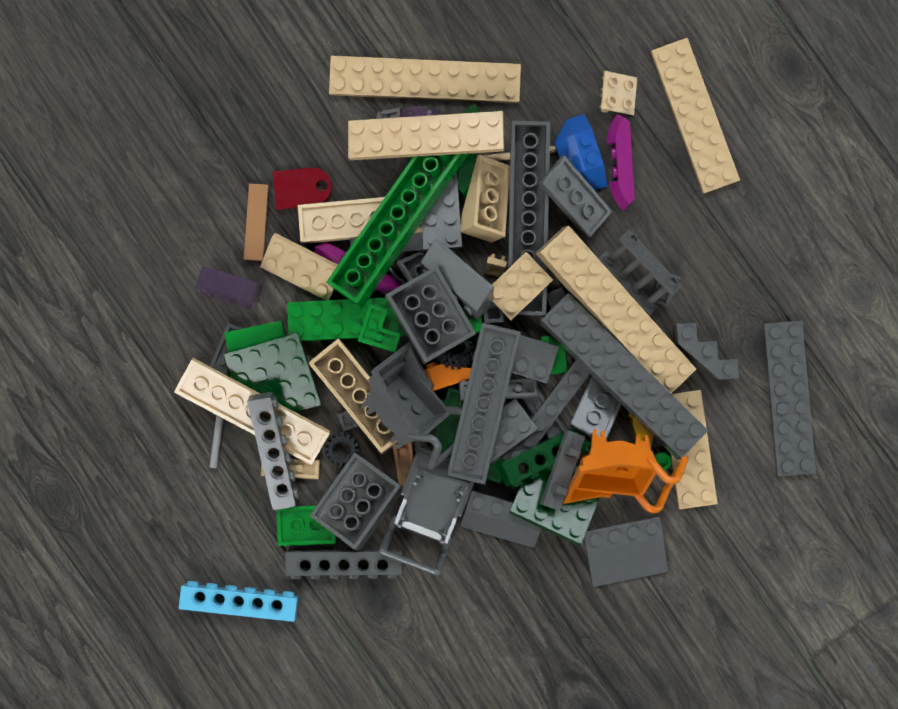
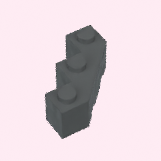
[673,323,739,380]

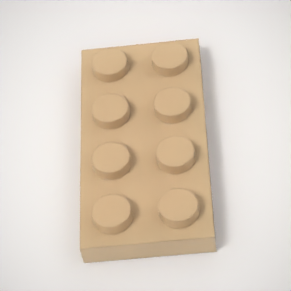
[260,233,338,301]

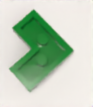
[358,304,401,352]

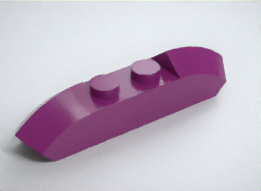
[607,114,635,211]
[315,242,401,295]

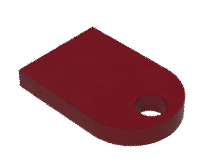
[272,167,332,210]

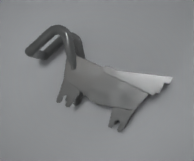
[361,342,462,470]
[379,446,474,576]

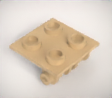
[599,71,637,115]

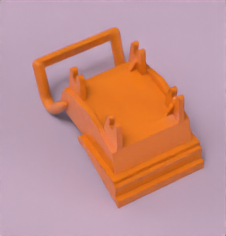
[563,429,688,513]

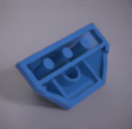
[554,114,608,190]

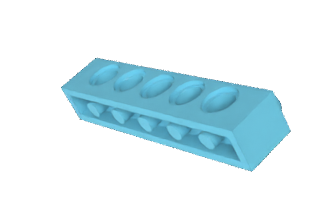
[179,581,299,622]

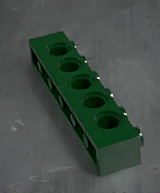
[496,428,611,488]

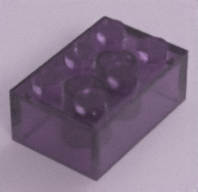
[195,266,263,309]

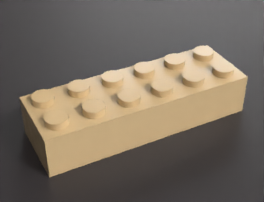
[309,339,398,453]

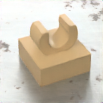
[484,253,507,277]

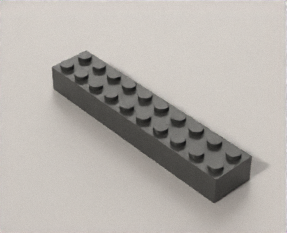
[507,121,550,316]
[540,293,709,460]

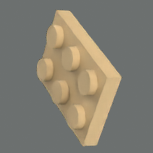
[492,252,553,320]

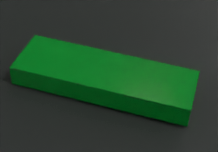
[224,321,284,351]

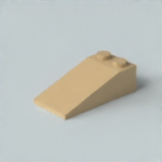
[460,155,510,243]

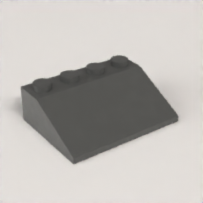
[385,266,476,364]
[310,453,403,551]
[583,515,668,587]

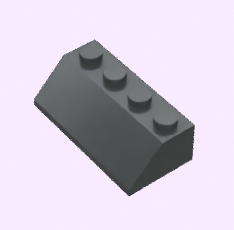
[421,239,494,320]
[473,335,559,383]
[461,489,541,548]

